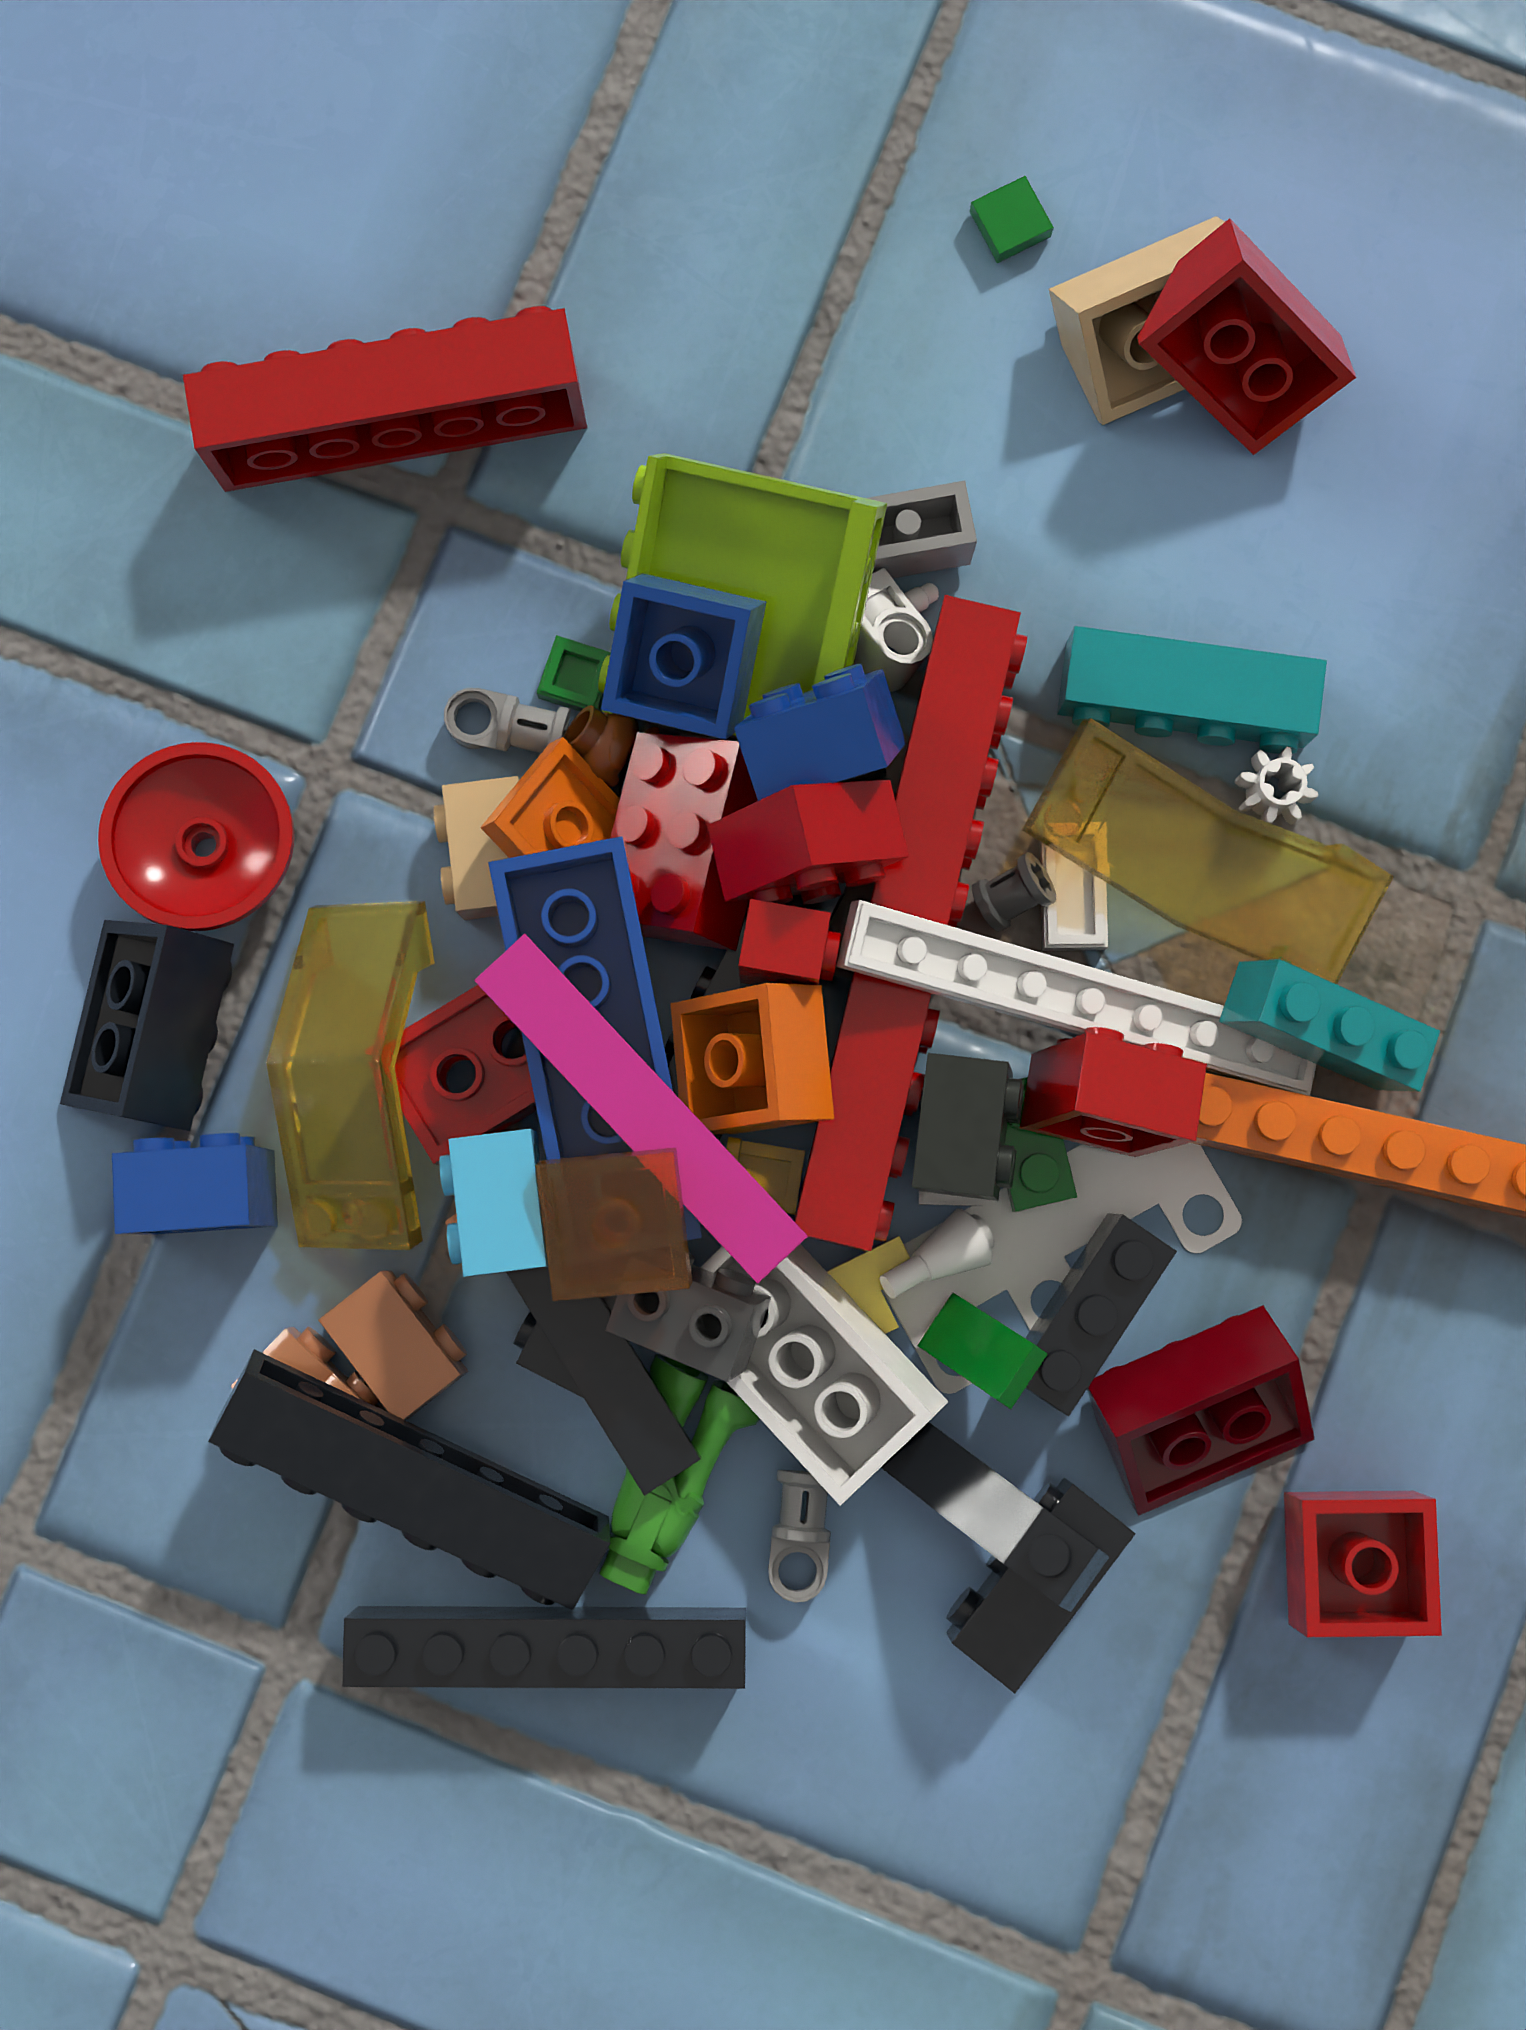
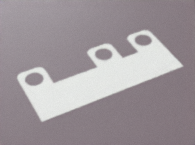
[882,1143,1242,1394]

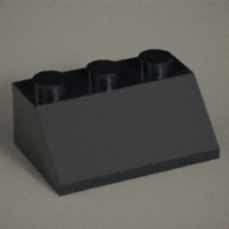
[60,920,234,1131]

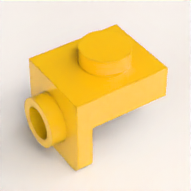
[726,1137,805,1215]

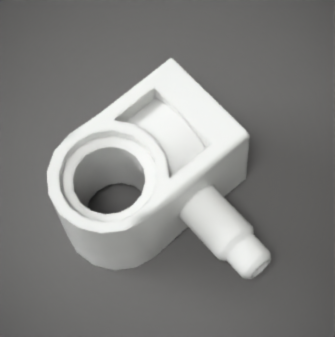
[853,568,939,692]

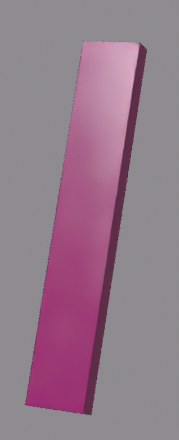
[474,933,808,1284]

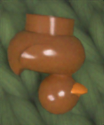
[564,705,660,788]

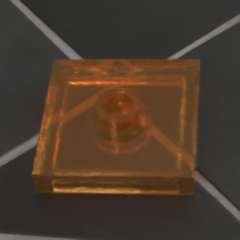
[535,1147,692,1301]

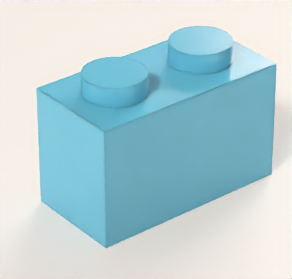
[439,1129,553,1277]

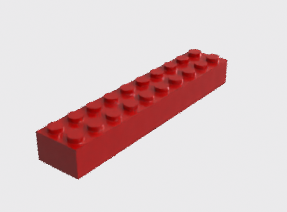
[794,595,1028,1251]

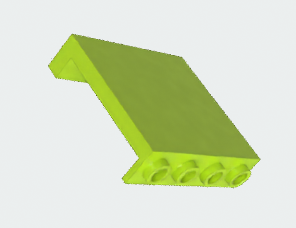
[598,453,888,736]

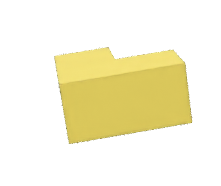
[826,1236,910,1334]

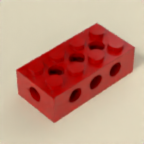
[366,985,537,1165]

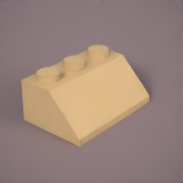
[1049,216,1250,425]

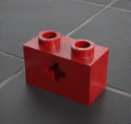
[738,899,841,985]

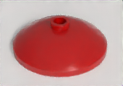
[98,742,295,931]

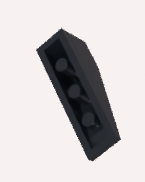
[881,1422,1109,1612]

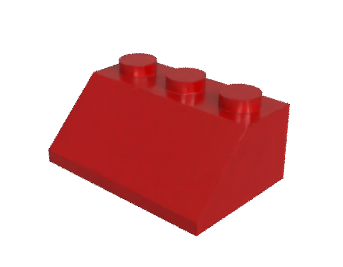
[1137,218,1356,455]

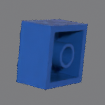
[601,573,767,740]
[734,664,906,801]
[112,1133,278,1235]

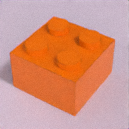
[670,983,834,1134]

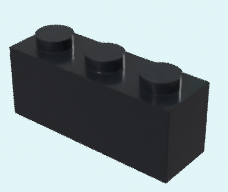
[1025,1213,1177,1417]
[946,1478,1136,1694]

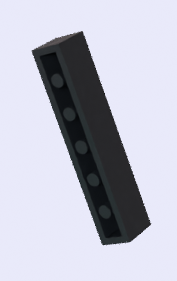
[208,1349,610,1610]
[342,1606,746,1689]

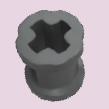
[972,852,1056,932]

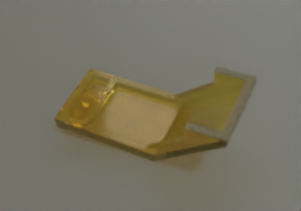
[1022,718,1394,984]
[266,901,435,1250]

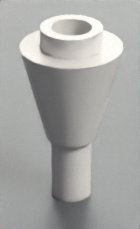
[880,1209,994,1299]

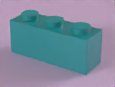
[1219,959,1440,1092]

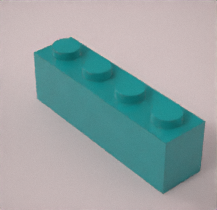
[1057,626,1327,754]

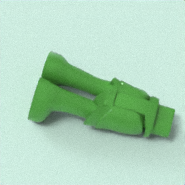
[599,1354,760,1595]

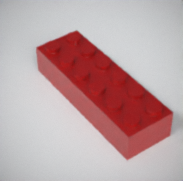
[183,306,588,492]

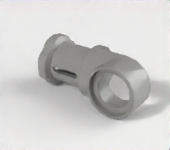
[444,688,571,753]
[768,1470,831,1603]

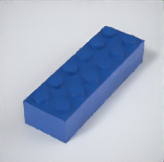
[488,836,702,1265]

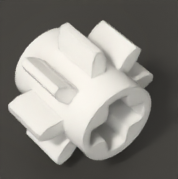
[1235,747,1318,829]

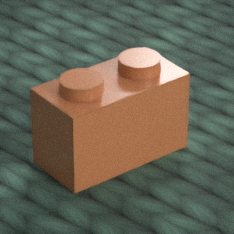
[318,1270,469,1420]

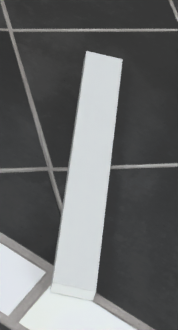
[836,900,1317,1096]

